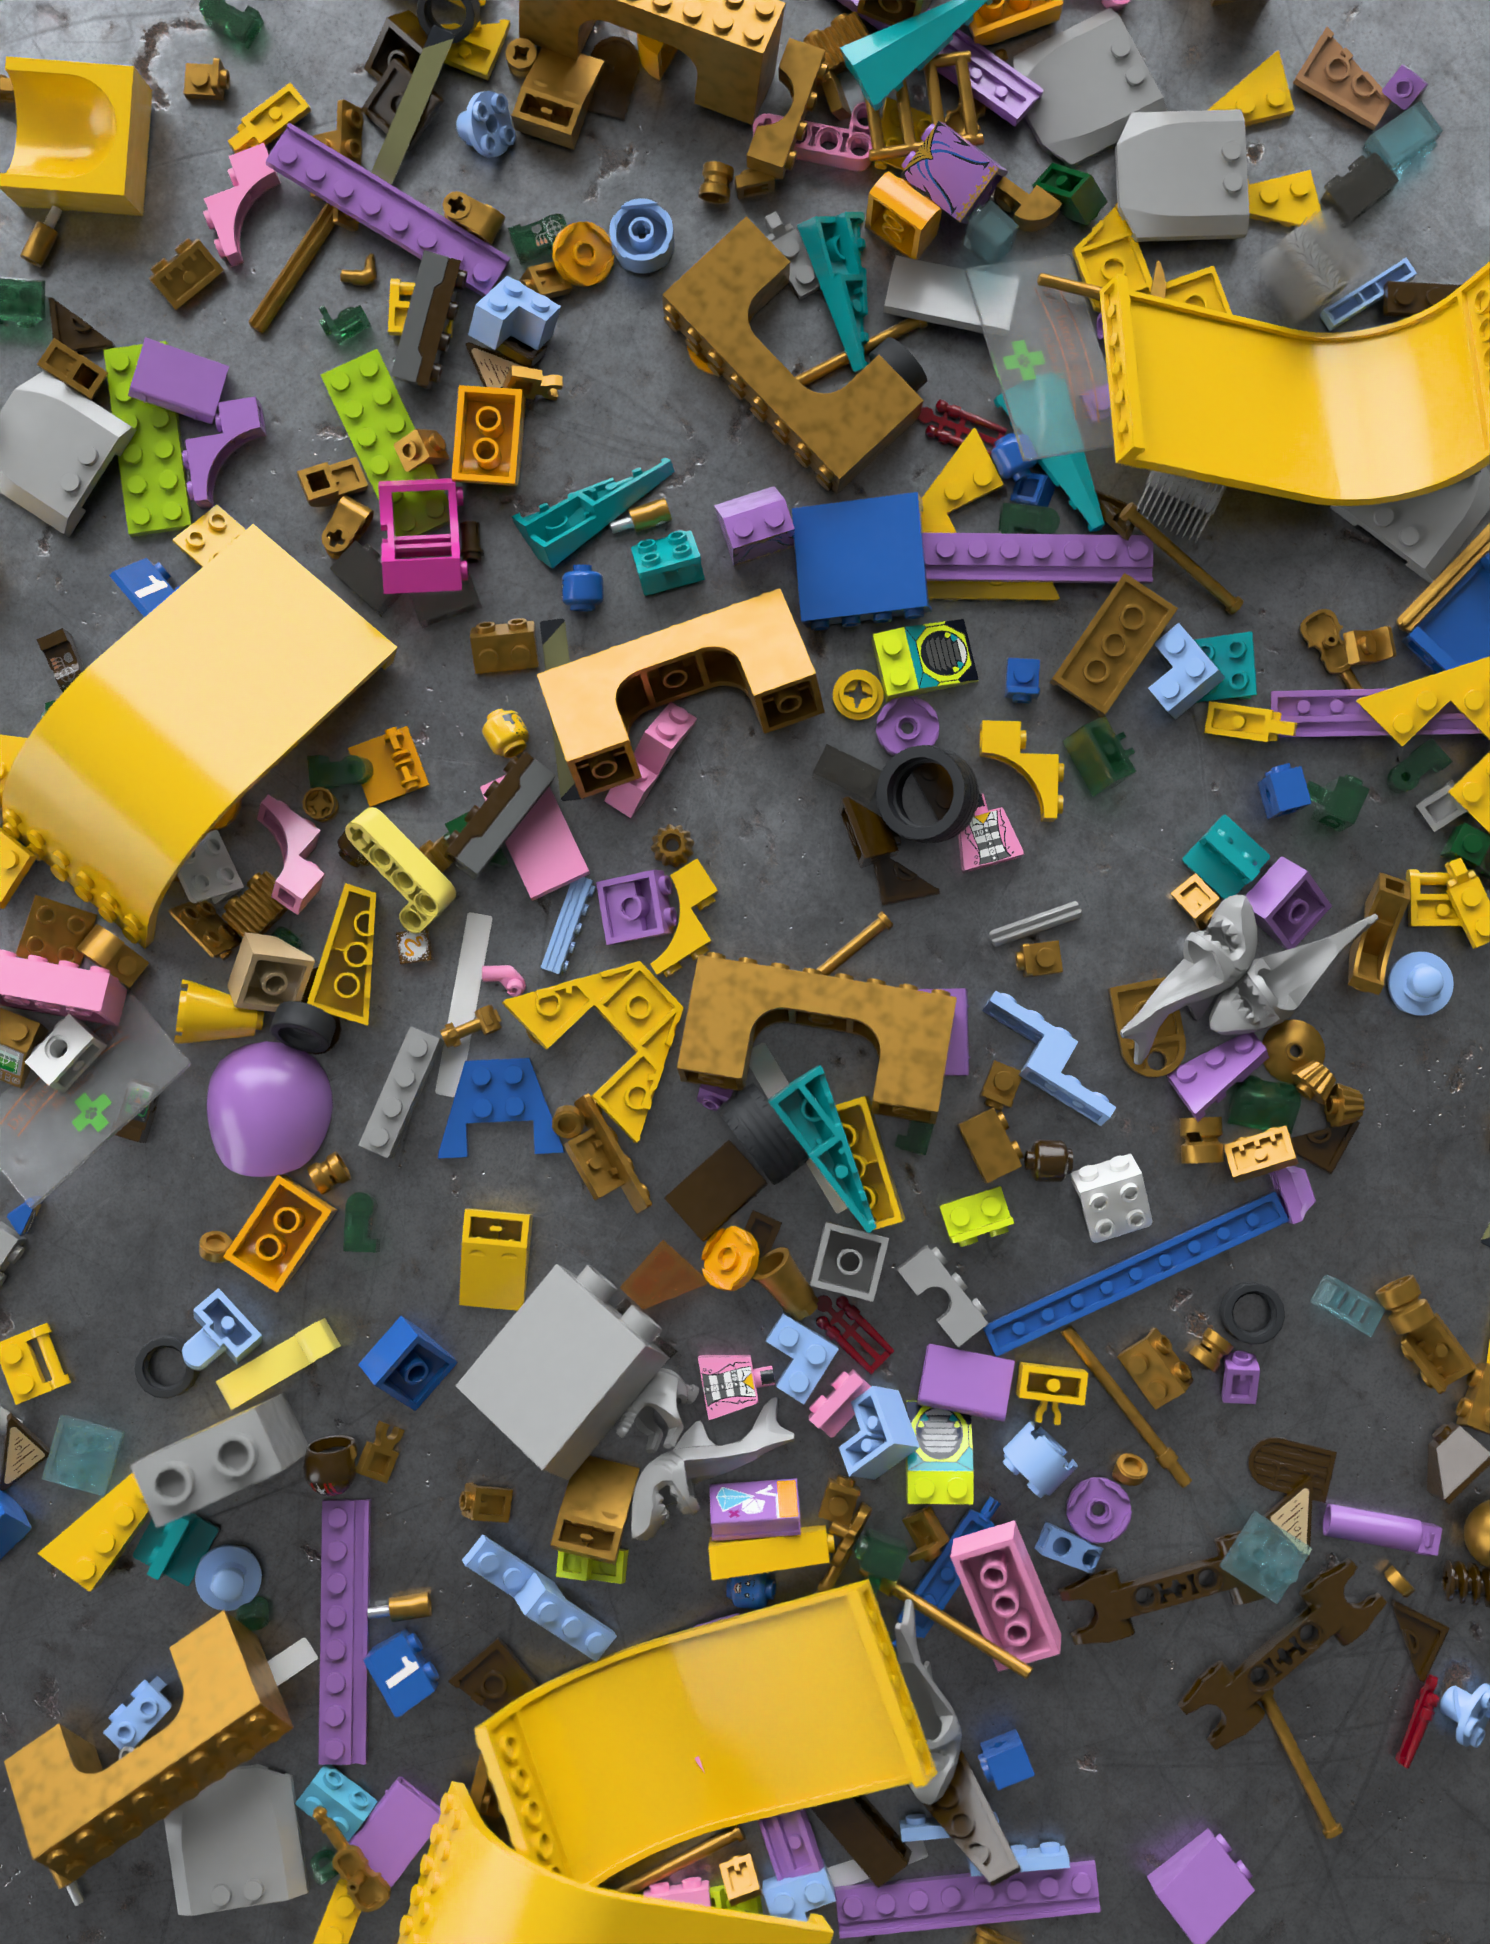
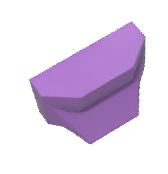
[1269,1166,1316,1224]

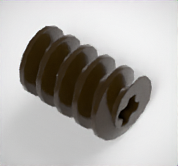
[1442,1559,1490,1608]

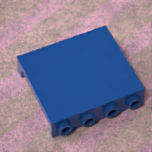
[792,492,932,631]
[1401,553,1490,674]

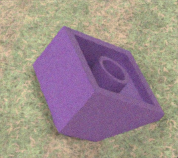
[1246,856,1332,950]

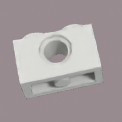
[25,1014,107,1094]

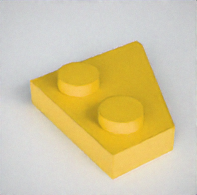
[441,19,511,80]

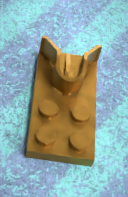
[1050,573,1178,718]

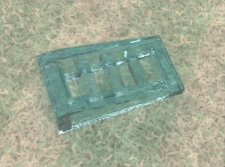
[1310,1275,1386,1337]

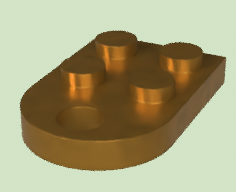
[1108,977,1186,1077]

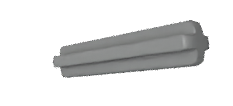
[989,901,1082,947]

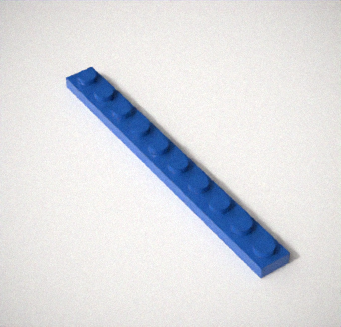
[982,1191,1289,1357]

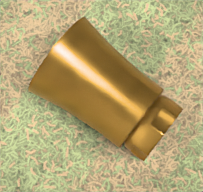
[752,1247,819,1321]

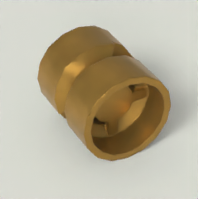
[1179,1117,1224,1164]
[1375,1275,1435,1335]

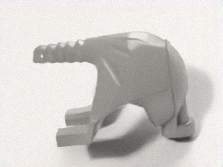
[616,1368,699,1454]

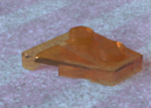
[620,1239,708,1310]

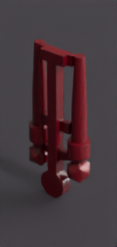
[918,399,1007,458]
[816,1295,895,1375]
[1395,1674,1440,1769]

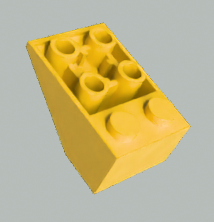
[459,1208,533,1311]

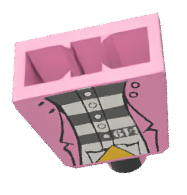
[958,794,1024,873]
[698,1355,775,1420]

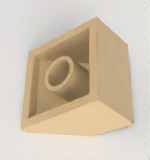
[227,932,315,1012]

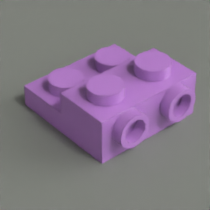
[596,870,678,945]

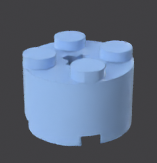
[609,198,674,273]
[1003,1420,1078,1498]

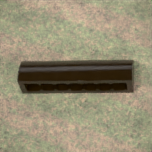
[810,1794,912,1888]

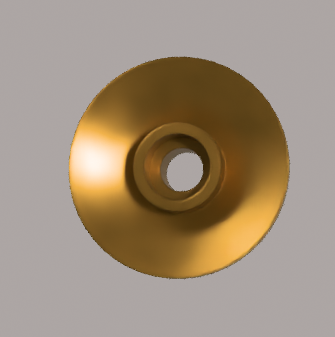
[1262,1020,1325,1084]

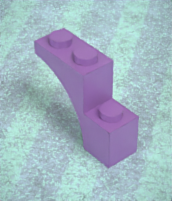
[182,396,266,509]

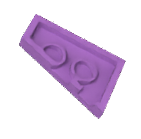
[1167,1032,1269,1122]

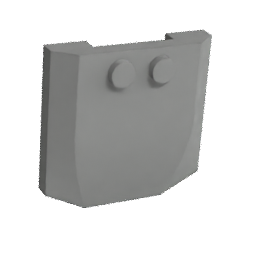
[1012,7,1168,168]
[1115,109,1249,242]
[0,370,137,537]
[1330,467,1490,584]
[164,1764,310,1916]

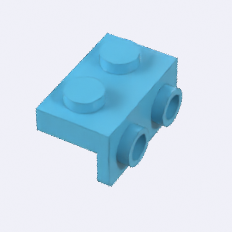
[295,1765,377,1842]

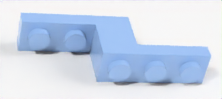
[982,991,1116,1126]
[462,1534,617,1662]
[899,1812,1070,1877]

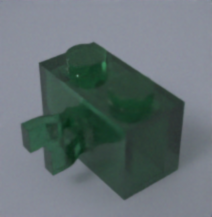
[1062,716,1137,797]
[1306,774,1370,832]
[854,1528,908,1597]

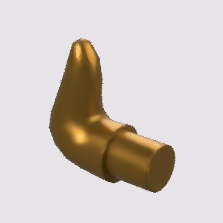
[340,253,376,286]

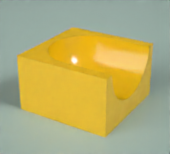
[0,56,152,216]

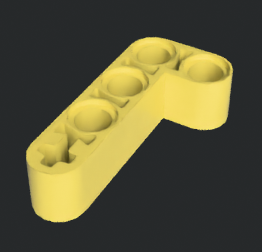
[345,807,456,933]
[216,1318,341,1410]

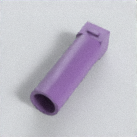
[1323,1504,1442,1556]

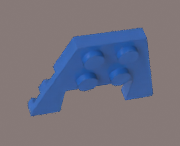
[438,1058,565,1159]

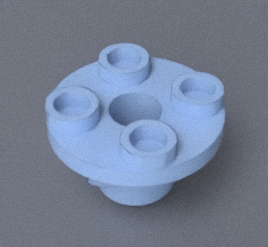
[456,91,516,157]
[1388,952,1454,1016]
[195,1544,261,1611]
[1440,1683,1490,1748]

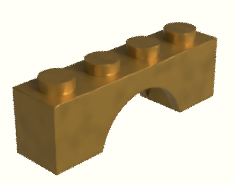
[747,38,829,180]

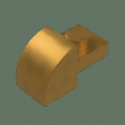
[994,176,1062,232]
[37,338,109,400]
[297,457,368,507]
[76,924,149,988]

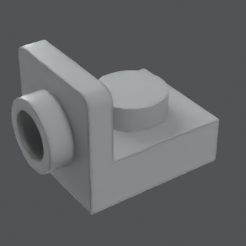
[1416,780,1467,832]

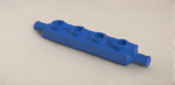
[892,1496,1001,1648]

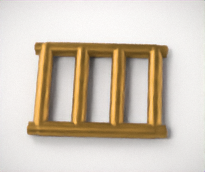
[864,51,984,161]

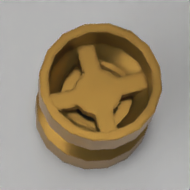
[699,161,734,204]
[302,787,339,823]
[307,1151,351,1195]
[1189,1327,1234,1373]

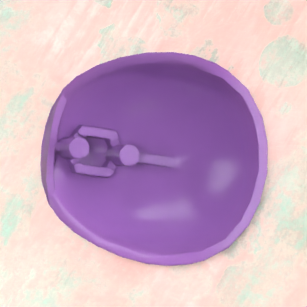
[207,1041,333,1177]

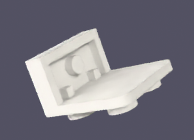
[177,830,244,904]
[1070,1154,1153,1243]

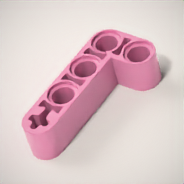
[753,102,872,171]

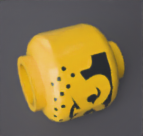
[482,709,529,758]

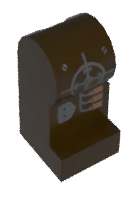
[36,628,85,692]

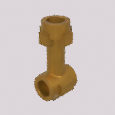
[440,1004,502,1048]

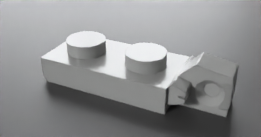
[764,211,821,301]

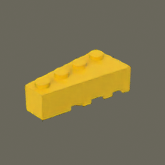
[307,883,376,1026]
[835,1096,905,1230]
[37,1472,151,1592]

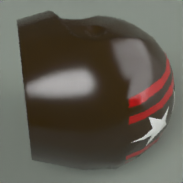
[303,1435,358,1496]

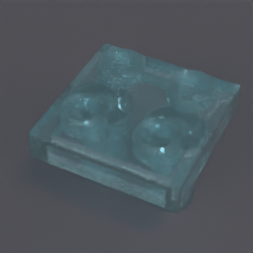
[42,1414,125,1496]
[1219,1510,1313,1605]

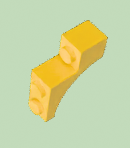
[979,720,1064,822]
[650,858,718,978]

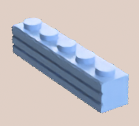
[1319,258,1417,331]
[541,877,596,976]

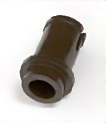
[459,521,484,564]

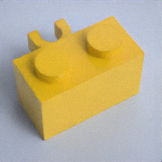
[1016,1362,1088,1425]

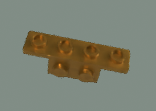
[310,99,363,232]
[563,1093,652,1214]

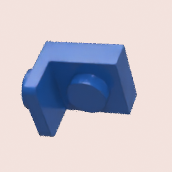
[1005,658,1040,704]

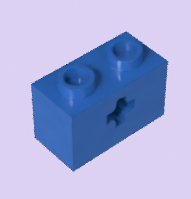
[1257,763,1311,820]
[978,1729,1035,1790]

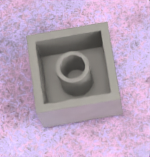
[809,1221,889,1302]

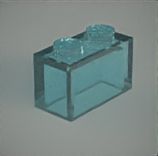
[1362,101,1443,178]
[964,200,1019,270]

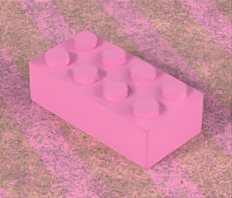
[0,950,128,1026]
[951,1521,1062,1672]

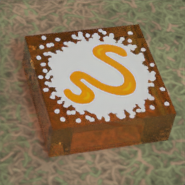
[396,928,433,965]

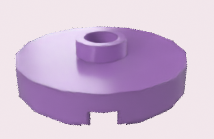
[876,696,939,757]
[1066,1477,1131,1543]

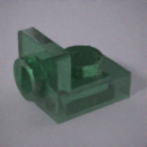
[318,305,371,344]

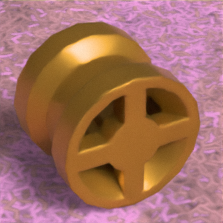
[506,38,537,79]

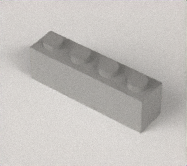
[358,1026,444,1158]

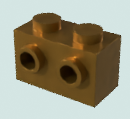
[957,1108,1024,1183]

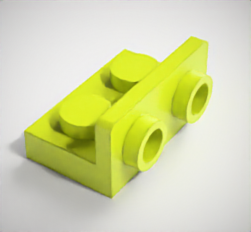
[939,1186,1015,1247]

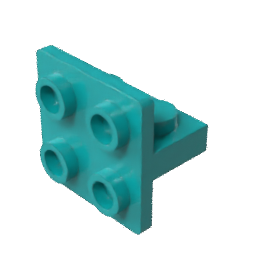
[631,530,705,596]
[1182,814,1270,900]
[132,1513,219,1586]

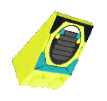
[871,619,979,702]
[906,1401,973,1504]

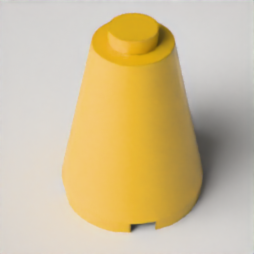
[174,979,264,1044]

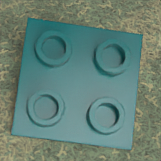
[1193,631,1257,703]

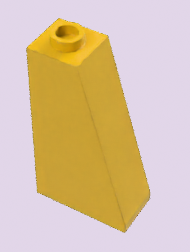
[708,1525,835,1580]

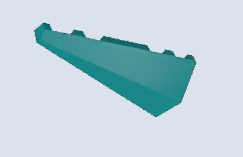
[840,0,993,111]
[797,212,869,372]
[994,373,1105,532]
[512,457,675,568]
[768,1065,877,1233]

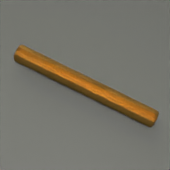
[249,203,335,333]
[1396,523,1490,633]

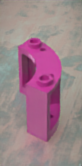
[378,478,468,594]

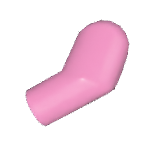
[482,965,526,997]

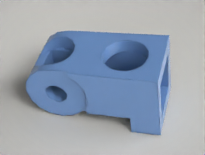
[1035,1522,1103,1574]

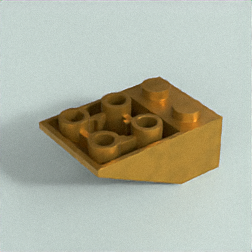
[511,48,604,149]
[551,1456,640,1565]

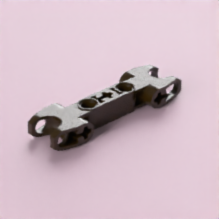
[1058,1528,1292,1645]
[1177,1558,1387,1750]

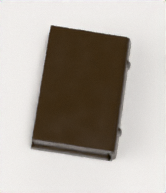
[664,1140,768,1242]

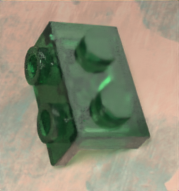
[0,276,45,328]
[1227,1075,1301,1136]

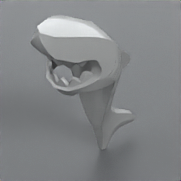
[1120,895,1257,1065]
[1209,914,1379,1035]
[632,1397,795,1541]
[895,1599,962,1805]

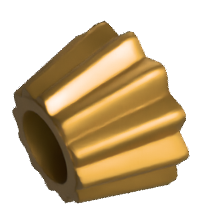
[651,824,695,867]
[419,836,452,873]
[1291,1060,1336,1105]
[1324,1083,1365,1127]

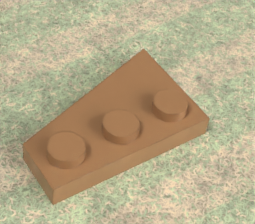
[1293,26,1392,131]

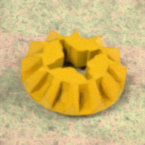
[833,669,884,721]

